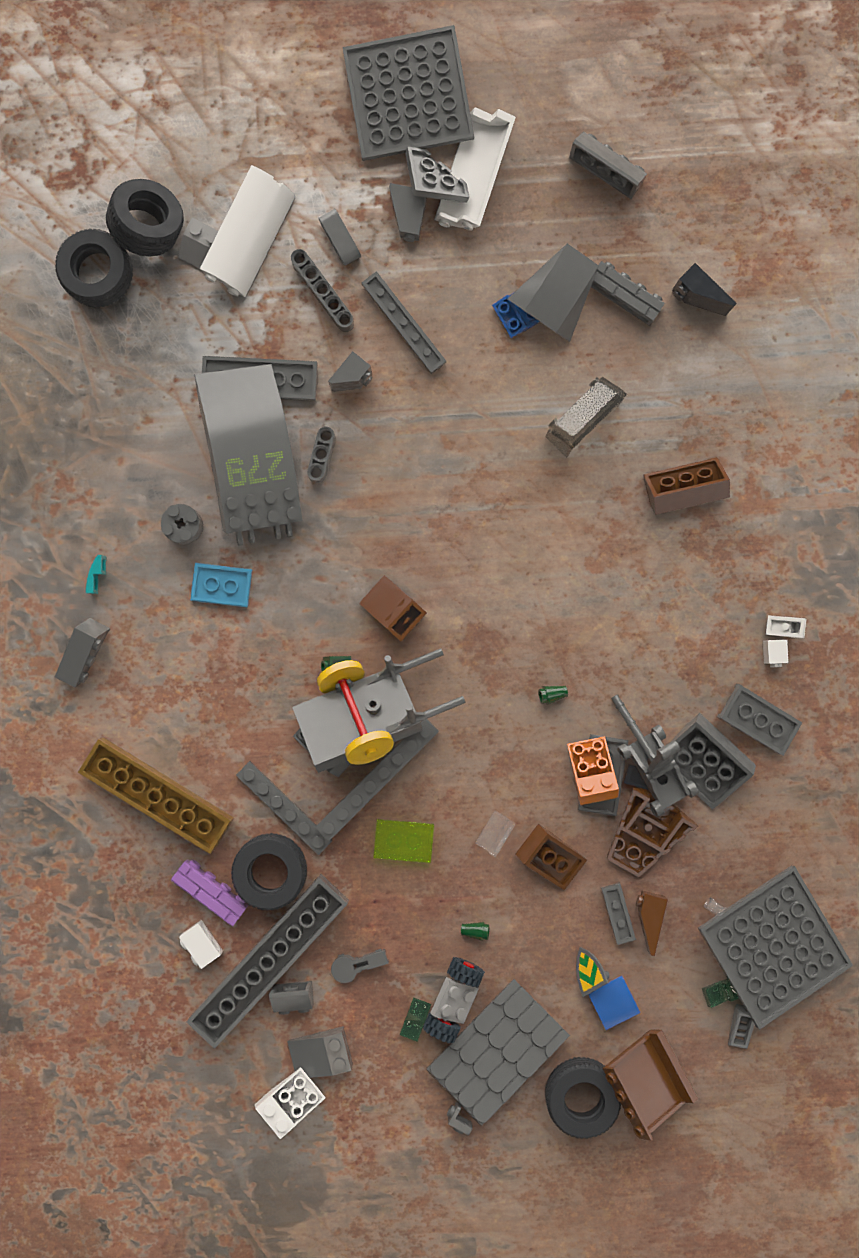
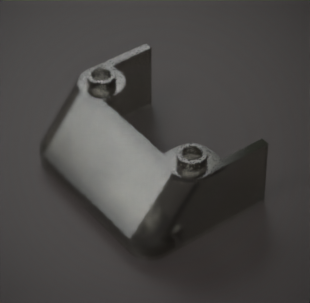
[545,377,628,458]

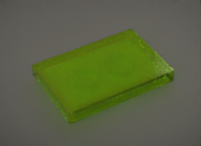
[373,819,434,863]

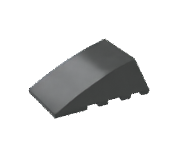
[508,243,599,342]

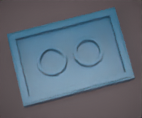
[190,563,253,608]

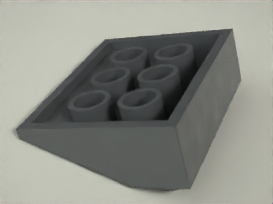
[671,713,756,810]

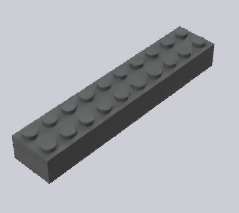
[186,874,349,1049]

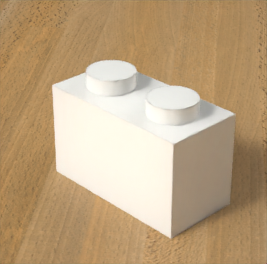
[179,920,223,969]

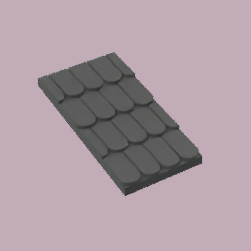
[426,979,570,1126]

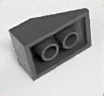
[287,1026,353,1078]

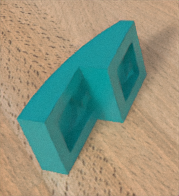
[86,555,106,594]

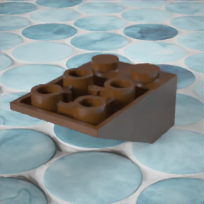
[359,575,427,642]

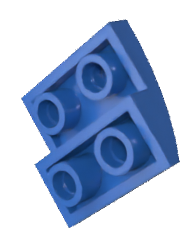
[492,293,540,338]
[589,976,640,1030]

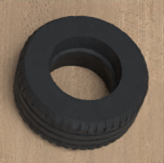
[105,179,184,257]
[55,229,133,308]
[231,833,307,911]
[545,1057,621,1139]

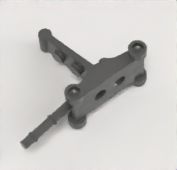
[611,695,699,817]

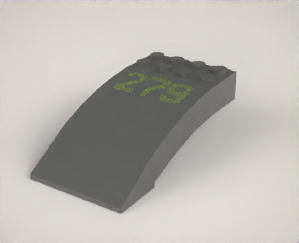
[194,364,303,546]

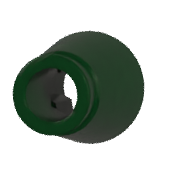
[538,686,568,705]
[461,922,490,941]

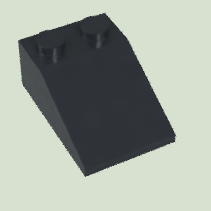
[672,263,737,316]

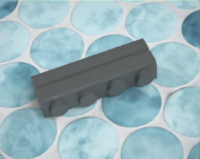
[591,261,665,326]

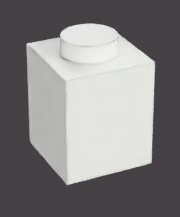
[763,640,788,667]

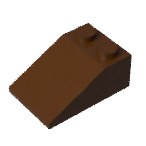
[515,824,587,890]

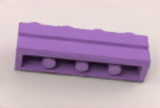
[171,859,248,927]

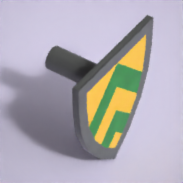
[576,947,609,997]

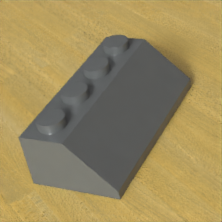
[569,131,647,199]

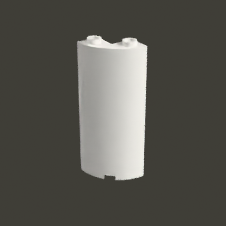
[434,107,516,230]
[200,165,295,297]

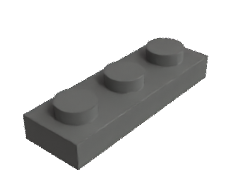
[601,883,636,945]

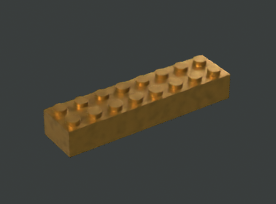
[78,738,234,854]

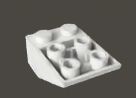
[255,1067,326,1139]

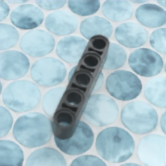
[291,249,354,332]

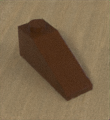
[636,891,668,956]

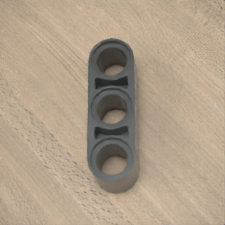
[318,208,361,266]
[307,426,336,483]

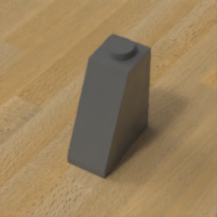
[389,183,427,242]

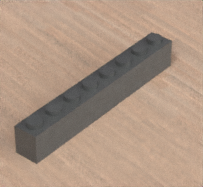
[315,719,439,841]

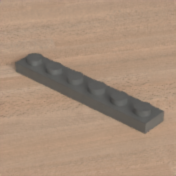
[361,271,446,374]
[236,761,333,855]

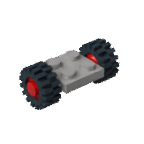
[423,957,485,1044]

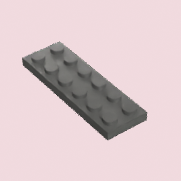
[202,356,318,401]

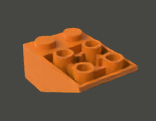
[567,736,619,805]

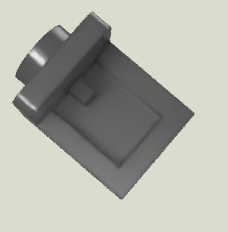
[447,1102,472,1135]

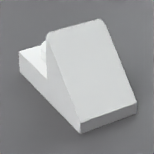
[766,616,806,638]

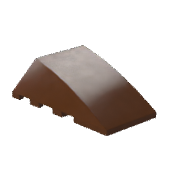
[606,788,698,877]

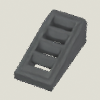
[728,1004,755,1049]

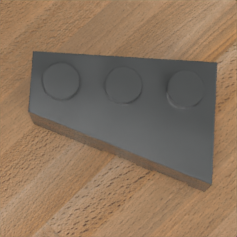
[55,618,110,687]

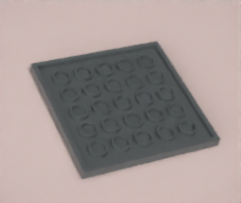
[342,25,474,161]
[698,865,853,1030]

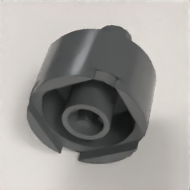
[161,504,203,545]

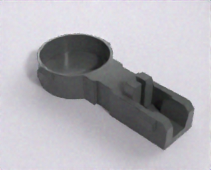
[331,949,389,983]

